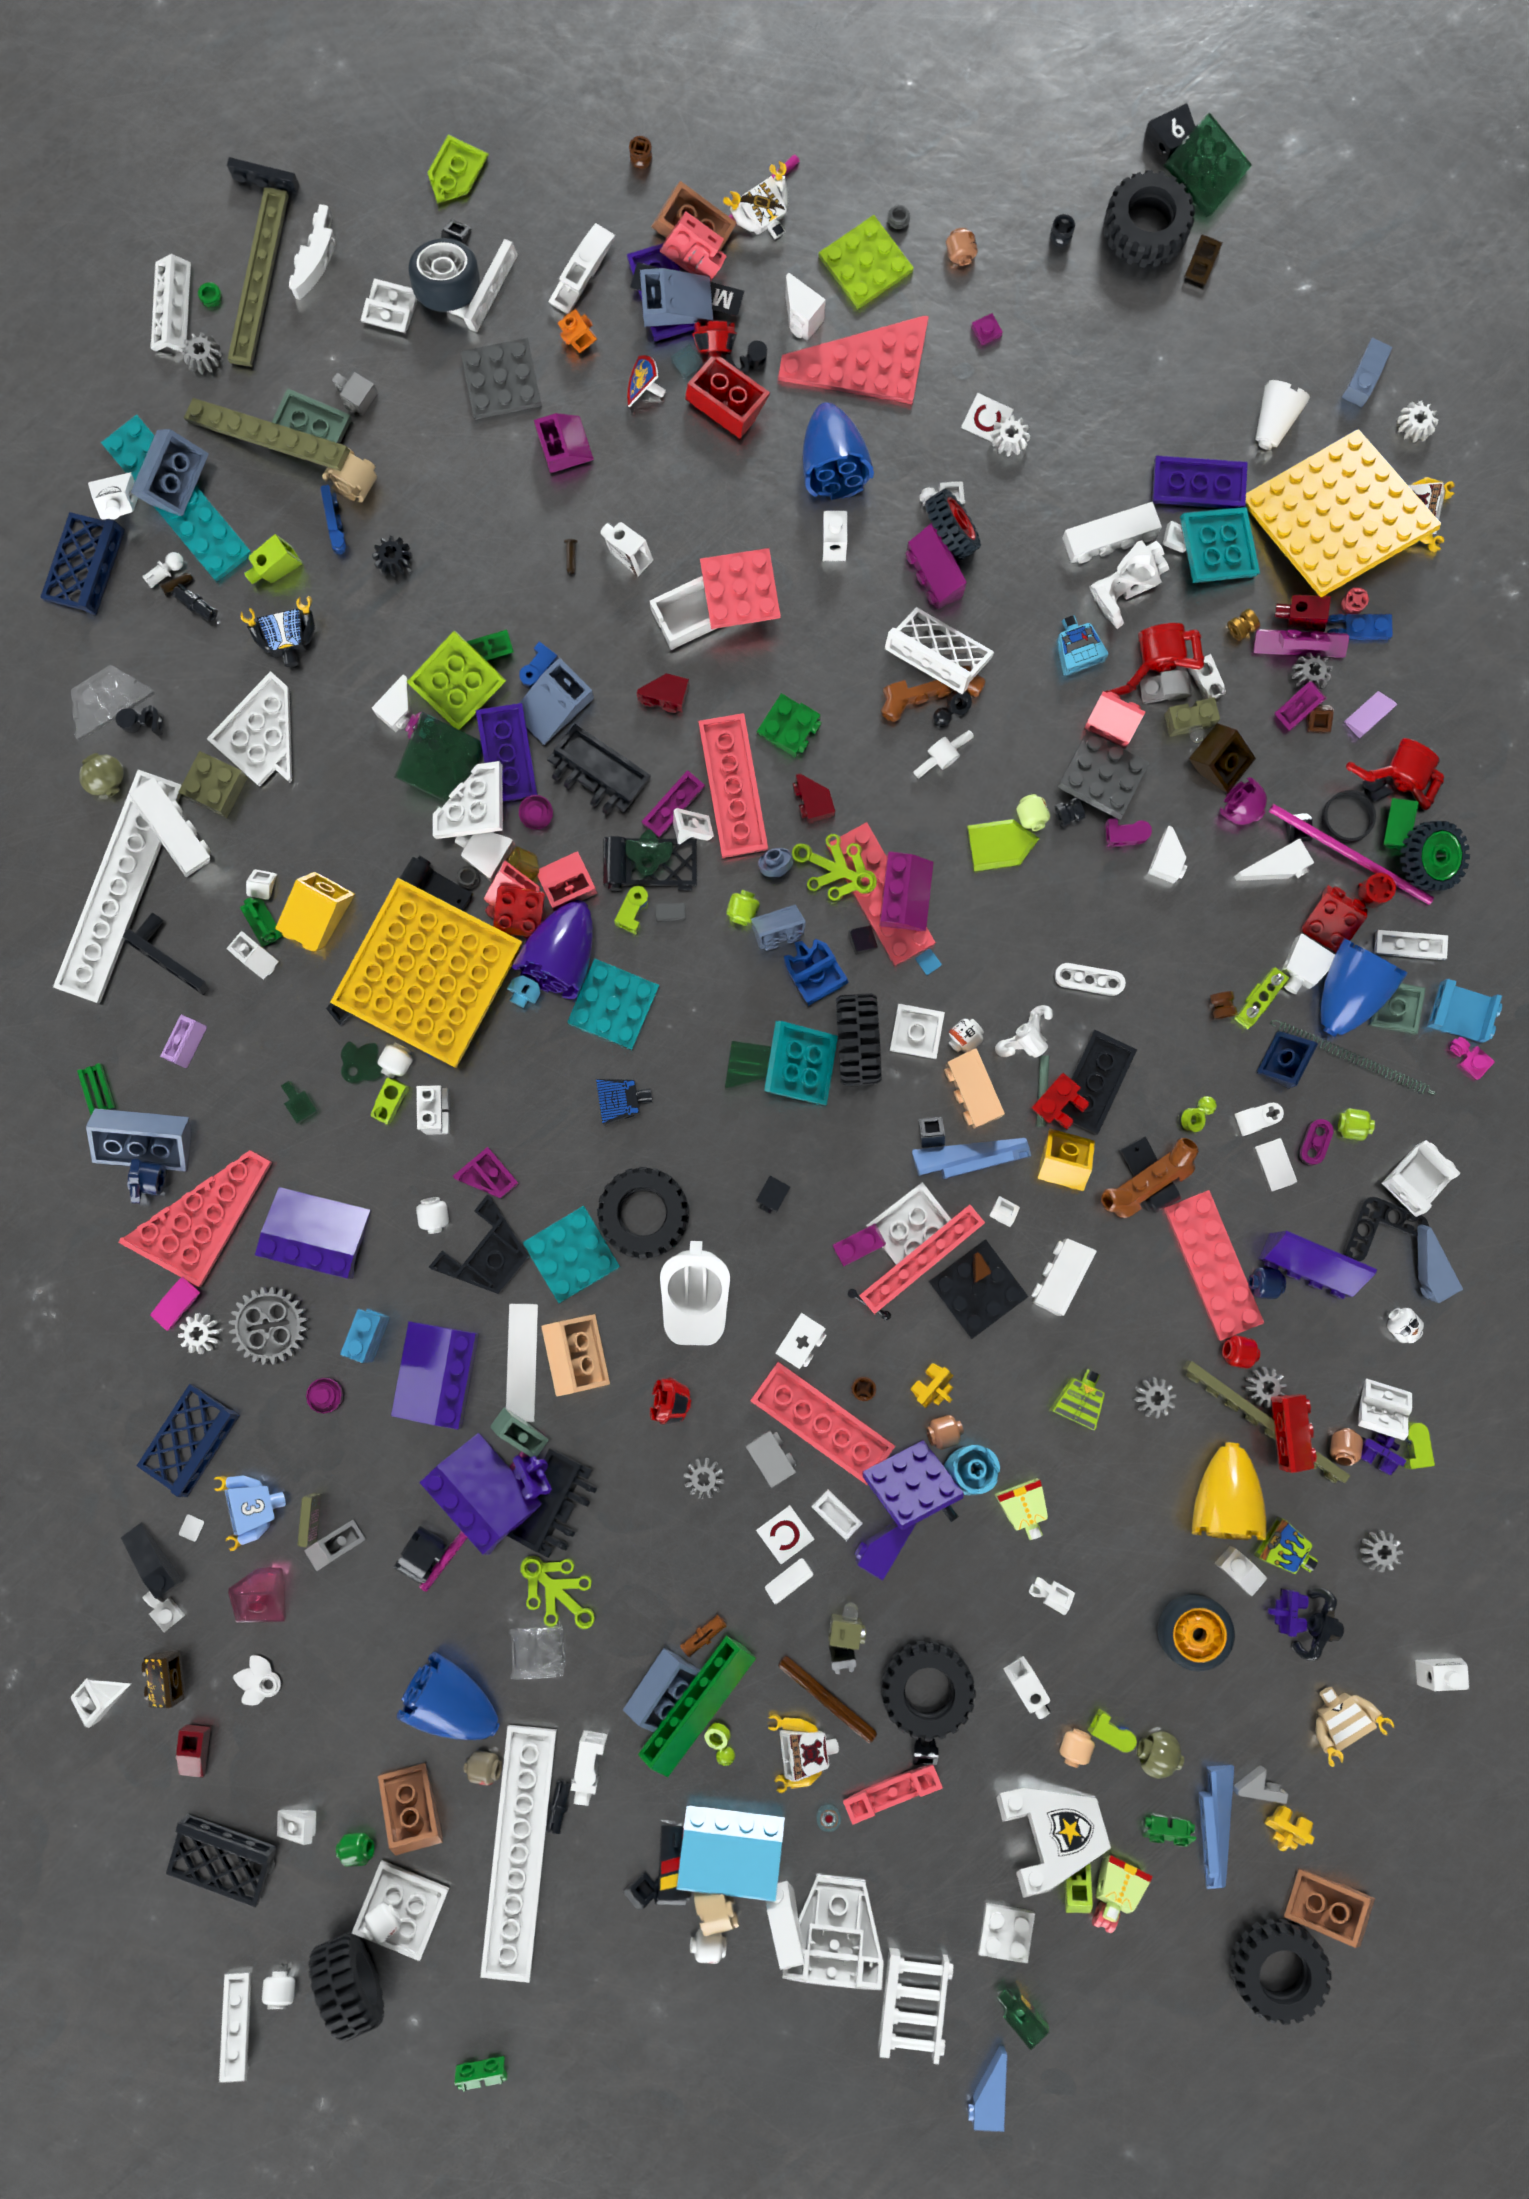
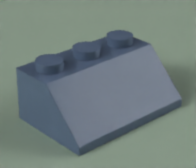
[130,429,209,516]
[623,1648,700,1732]

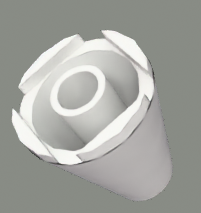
[1255,380,1310,450]

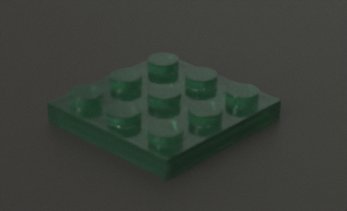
[1164,112,1252,217]
[394,712,482,802]

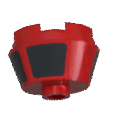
[692,321,737,358]
[650,1377,691,1425]

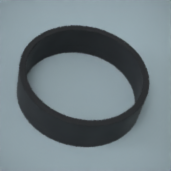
[1321,790,1376,844]

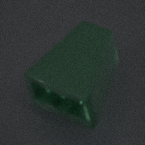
[725,1041,771,1090]

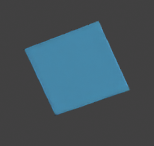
[915,948,942,975]

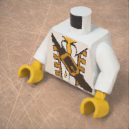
[723,161,788,240]

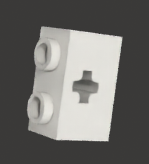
[776,1313,827,1369]

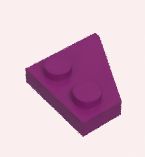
[453,1147,519,1199]

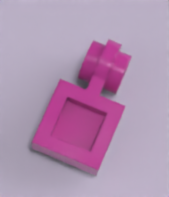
[1450,1037,1495,1080]

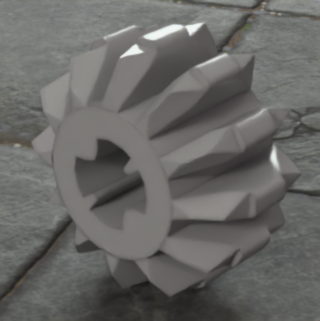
[181,332,222,375]
[1292,652,1333,689]
[1245,1367,1287,1408]
[1135,1377,1177,1419]
[684,1458,724,1499]
[1360,1530,1403,1573]

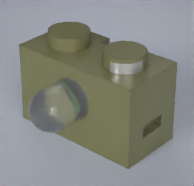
[1164,697,1220,744]
[828,1603,866,1650]

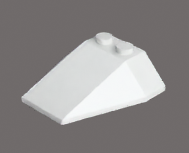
[782,1876,883,1990]

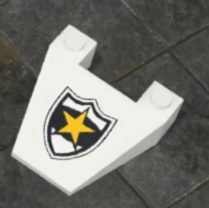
[996,1788,1111,1898]

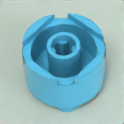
[944,1445,1000,1495]

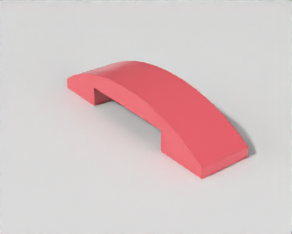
[843,1764,943,1825]

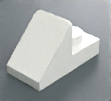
[673,808,714,844]
[277,1810,316,1845]

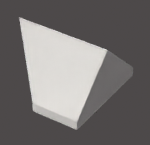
[70,1678,131,1728]

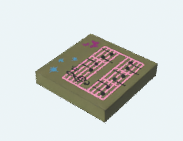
[298,1493,322,1547]

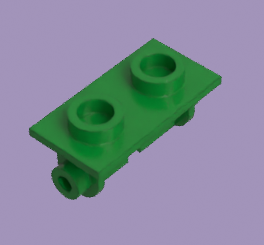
[240,897,283,948]
[1142,1815,1196,1847]
[454,2056,507,2091]

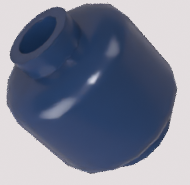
[1248,1267,1286,1299]

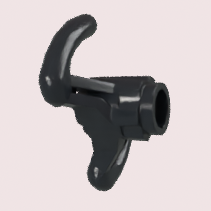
[1292,1588,1344,1661]

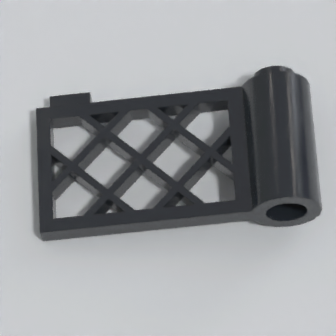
[603,836,697,891]

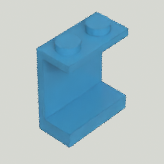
[1427,979,1502,1043]
[340,1309,390,1363]

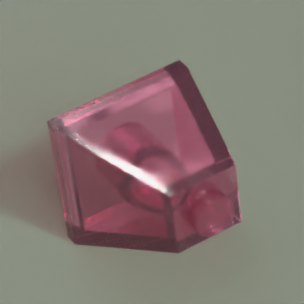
[228,1567,285,1623]

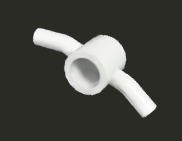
[913,730,974,779]

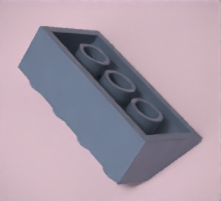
[86,1109,191,1171]

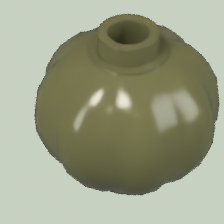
[79,753,124,797]
[1137,1731,1184,1779]

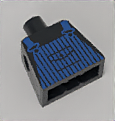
[596,1079,653,1126]

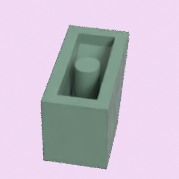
[490,1407,549,1457]

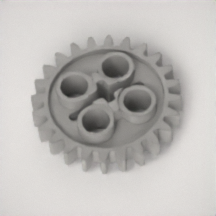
[229,1287,308,1365]

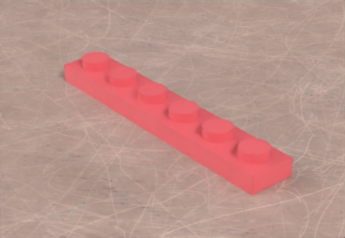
[859,1205,985,1314]

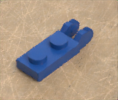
[320,485,346,554]
[1327,614,1393,640]

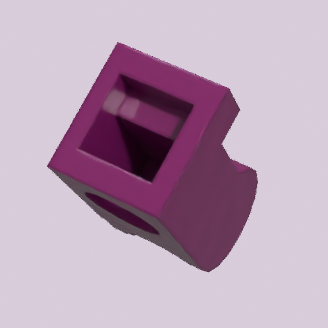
[1105,819,1152,847]

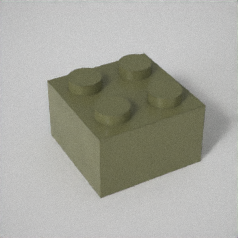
[178,751,248,818]

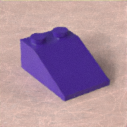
[854,1521,917,1581]

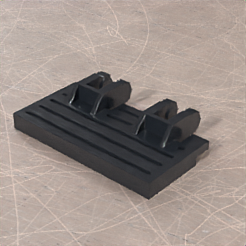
[547,724,651,815]
[506,1448,597,1558]

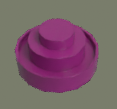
[519,795,553,829]
[306,1378,343,1414]

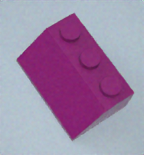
[905,523,967,610]
[879,851,934,932]

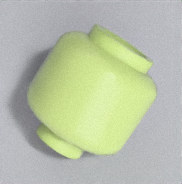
[1016,794,1050,831]

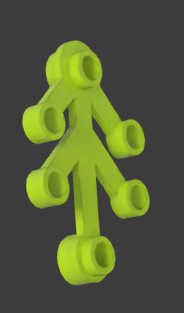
[792,834,877,901]
[520,1555,595,1629]

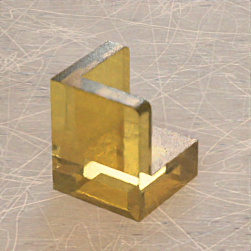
[505,846,539,881]

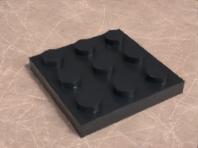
[928,1239,1029,1339]

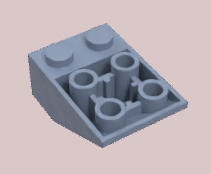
[640,268,713,327]
[520,658,594,745]
[751,904,806,951]

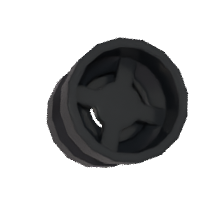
[1050,214,1075,247]
[1362,777,1394,803]
[1054,797,1085,827]

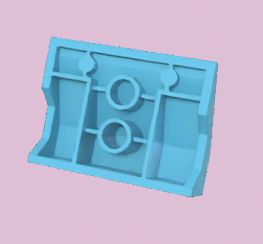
[677,1806,784,1901]

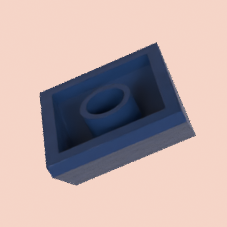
[1257,1031,1318,1089]

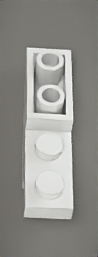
[289,204,337,300]
[548,223,616,314]

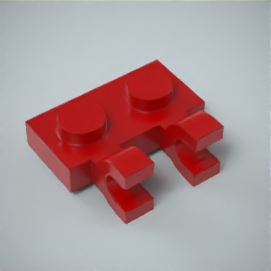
[1032,1073,1089,1130]

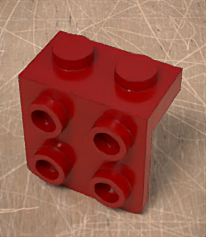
[493,885,545,938]
[1302,885,1368,952]

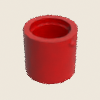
[1358,873,1396,908]

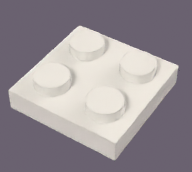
[890,1004,945,1059]
[978,1903,1035,1964]

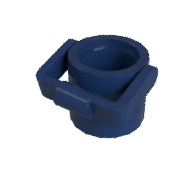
[128,1159,166,1204]

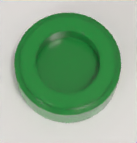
[198,282,222,308]

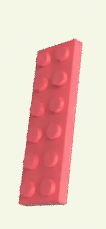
[698,713,768,858]
[826,822,936,967]
[1164,1190,1264,1341]
[750,1362,895,1486]

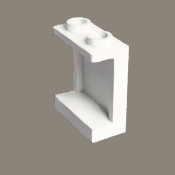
[1382,1140,1460,1217]

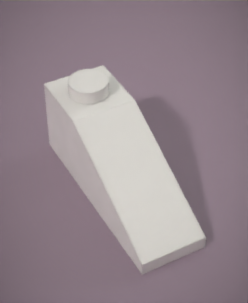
[1234,839,1314,881]
[766,1881,805,1970]

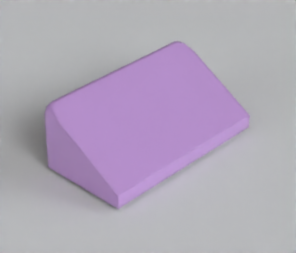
[1344,691,1397,739]
[160,1014,207,1068]

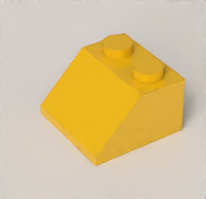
[1038,1128,1095,1191]

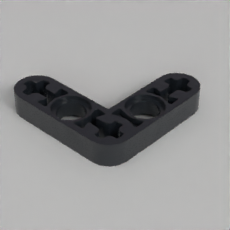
[1343,1197,1429,1262]

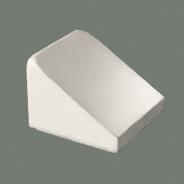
[246,869,277,900]

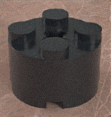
[393,1525,447,1583]

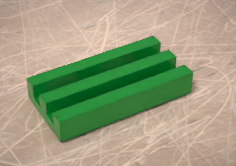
[77,1063,115,1115]

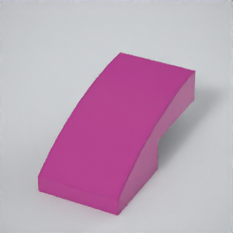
[150,1277,200,1331]

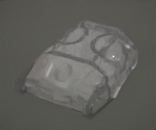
[509,1626,566,1679]

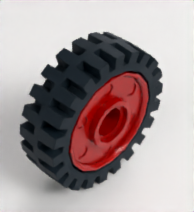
[925,489,981,560]

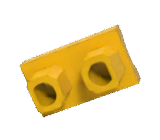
[911,1363,954,1408]
[1264,1805,1315,1852]

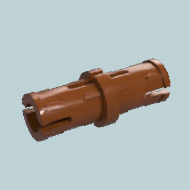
[680,1614,727,1658]

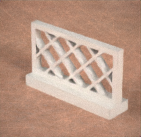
[885,607,994,694]

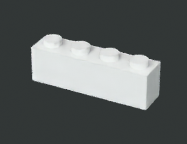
[1062,502,1162,563]

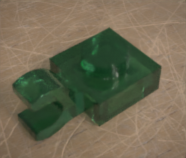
[281,1081,318,1124]

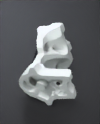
[1089,540,1169,629]

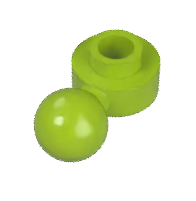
[1181,1096,1217,1132]
[705,1723,735,1766]

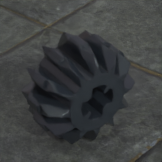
[372,535,412,577]

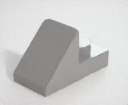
[1233,1765,1288,1804]

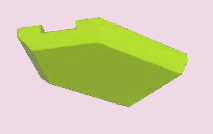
[427,134,489,203]
[967,819,1040,872]

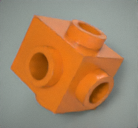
[558,309,597,353]

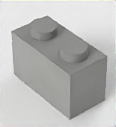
[746,1430,797,1488]

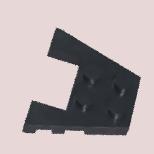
[429,1195,529,1294]

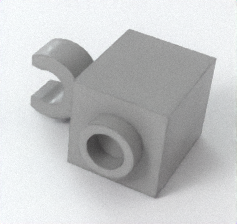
[332,372,378,415]

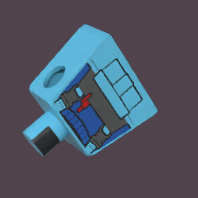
[1057,615,1109,676]

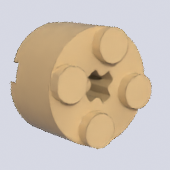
[322,450,377,502]
[694,1892,739,1936]

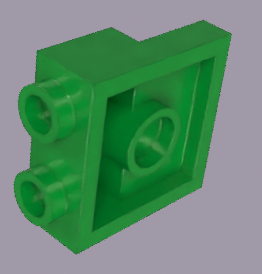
[757,693,822,758]

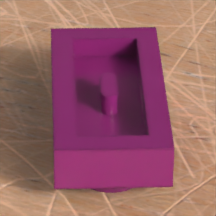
[1274,681,1327,731]
[833,1223,886,1266]

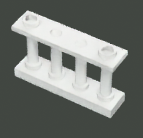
[878,1948,953,2064]

